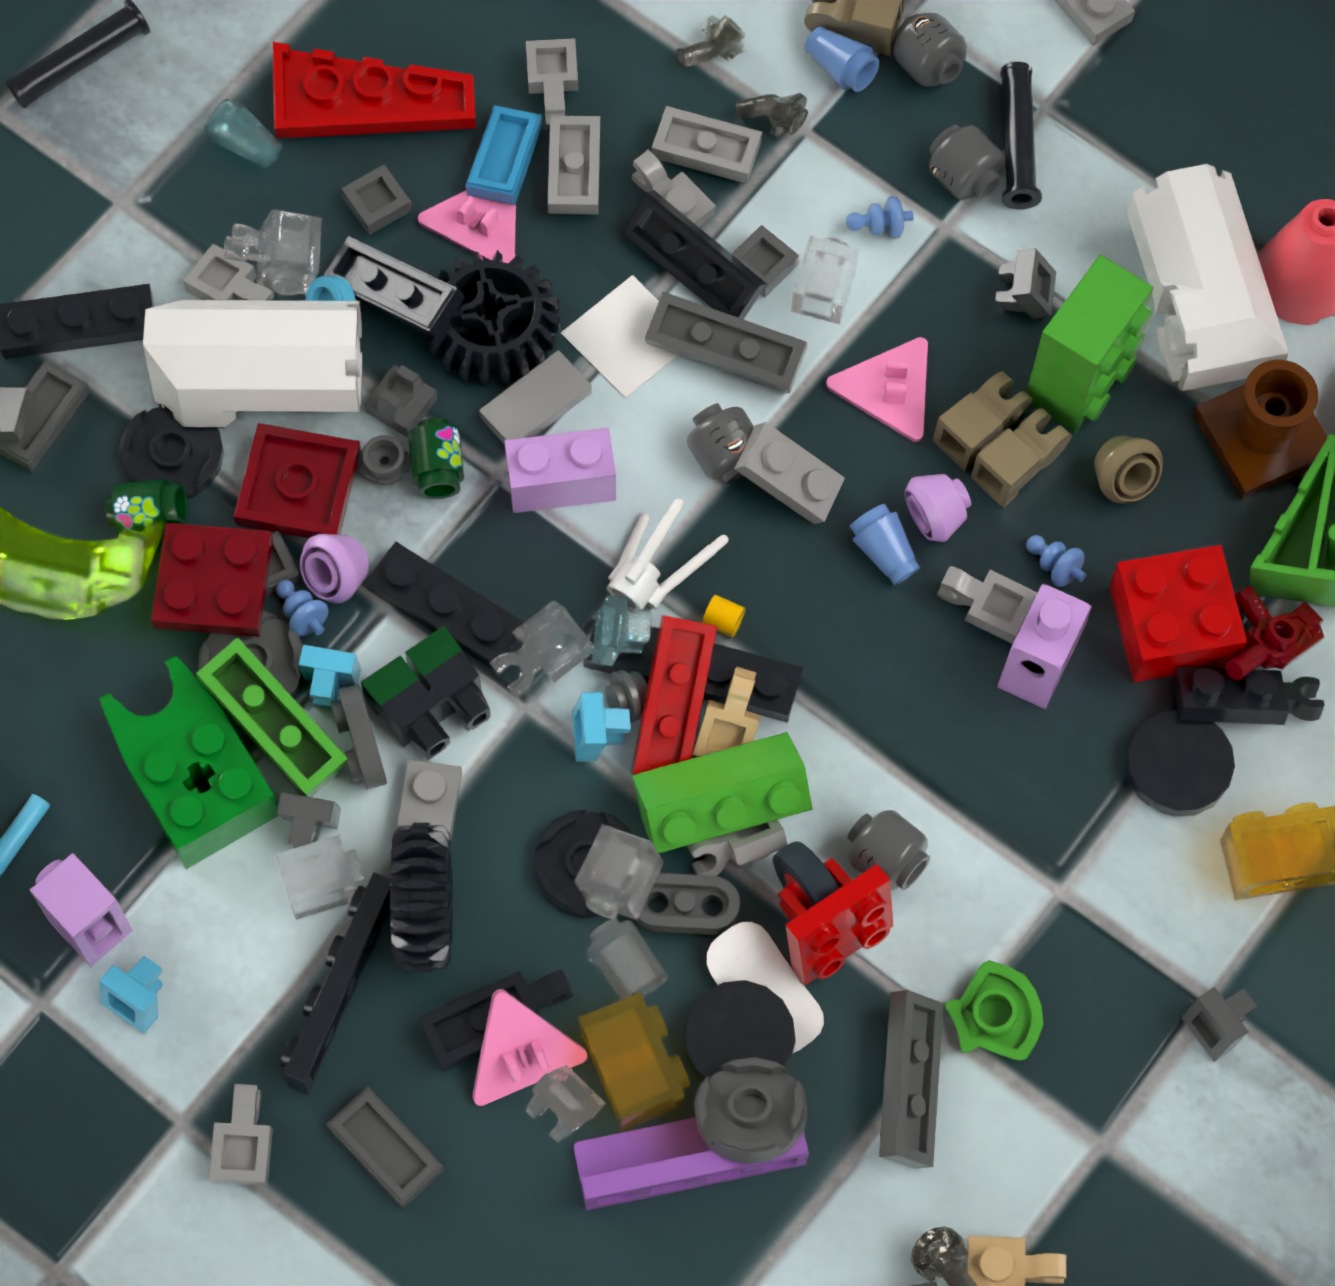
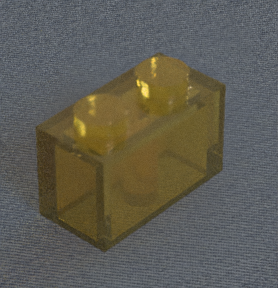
[1220,802,1335,901]
[579,992,690,1132]

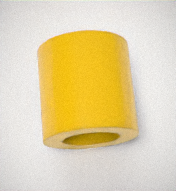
[702,594,746,638]

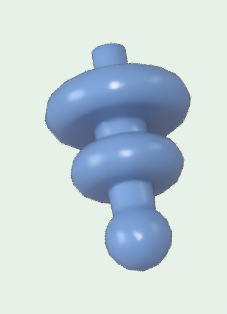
[845,196,914,239]
[1026,535,1086,587]
[275,580,329,636]

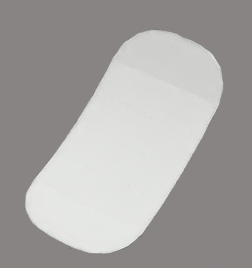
[707,922,824,1054]

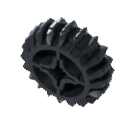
[423,250,561,387]
[390,822,453,972]

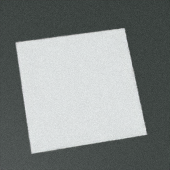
[561,275,678,398]

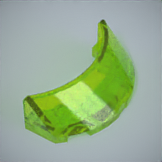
[0,506,164,619]

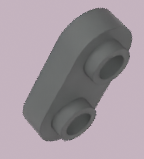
[330,683,387,790]
[630,873,740,935]

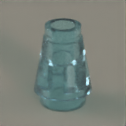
[205,98,282,168]

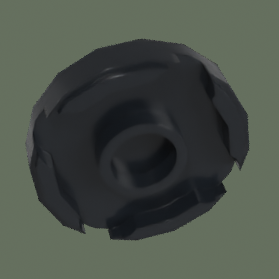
[118,404,224,499]
[1125,710,1235,817]
[533,810,641,918]
[685,980,796,1079]

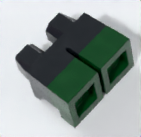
[361,625,491,760]

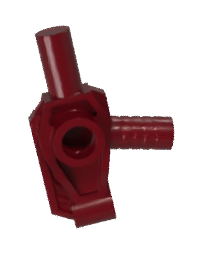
[1226,586,1325,680]

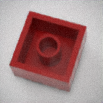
[1109,545,1247,683]

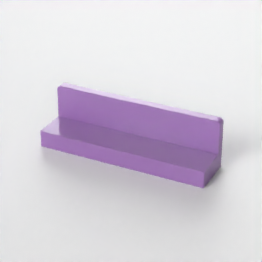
[574,1117,809,1211]

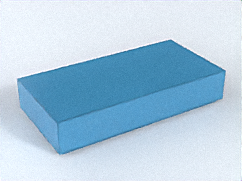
[466,105,543,205]

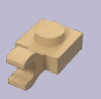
[693,667,761,757]
[967,1236,1066,1286]

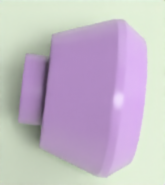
[904,474,971,543]
[300,534,368,604]

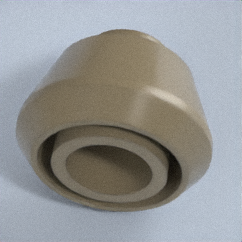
[1094,435,1163,504]

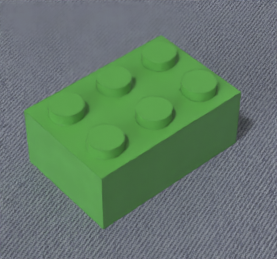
[1026,254,1154,433]

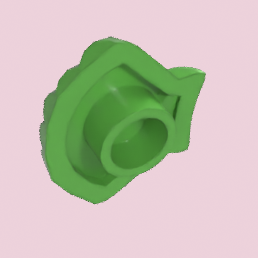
[945,960,1044,1061]

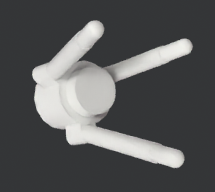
[606,498,729,612]

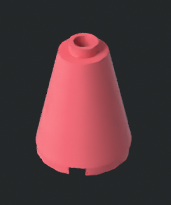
[1257,199,1335,325]

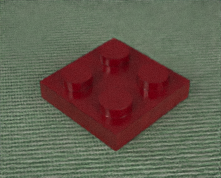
[234,423,361,538]
[151,523,273,637]

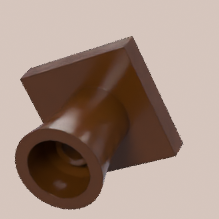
[1192,360,1328,500]

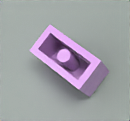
[505,427,616,513]
[30,853,133,967]

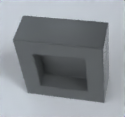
[341,164,412,235]
[732,225,799,298]

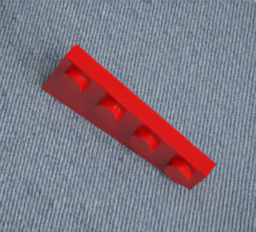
[273,42,476,138]

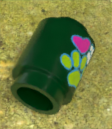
[408,418,464,499]
[105,478,188,536]

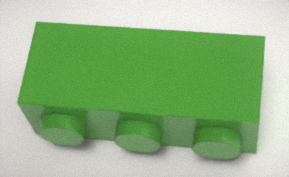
[196,637,348,797]
[632,732,813,854]

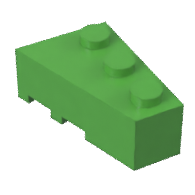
[1250,434,1335,607]

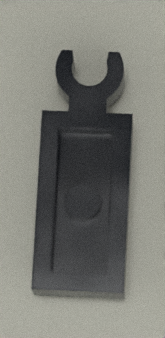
[1172,666,1325,725]

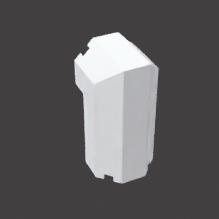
[1127,164,1289,391]
[143,300,362,427]

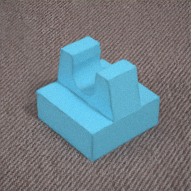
[299,645,361,709]
[572,692,631,762]
[99,956,162,1034]

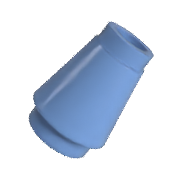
[805,26,879,92]
[850,504,920,585]

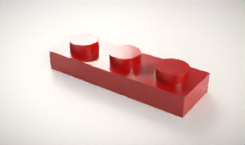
[630,615,717,775]

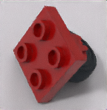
[773,841,894,986]

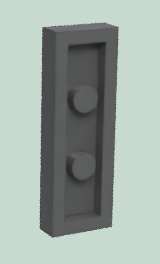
[645,291,808,394]
[879,990,944,1169]

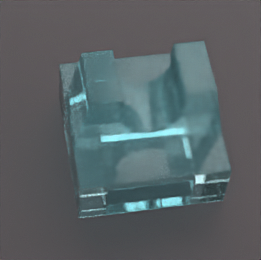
[591,595,652,666]

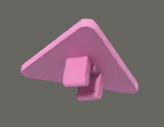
[418,191,516,263]
[826,337,928,442]
[472,989,587,1106]

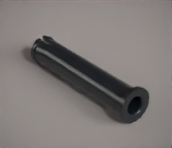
[6,0,151,108]
[1000,61,1042,210]

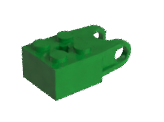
[99,655,279,869]

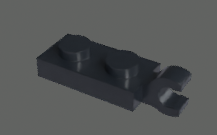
[418,969,573,1072]

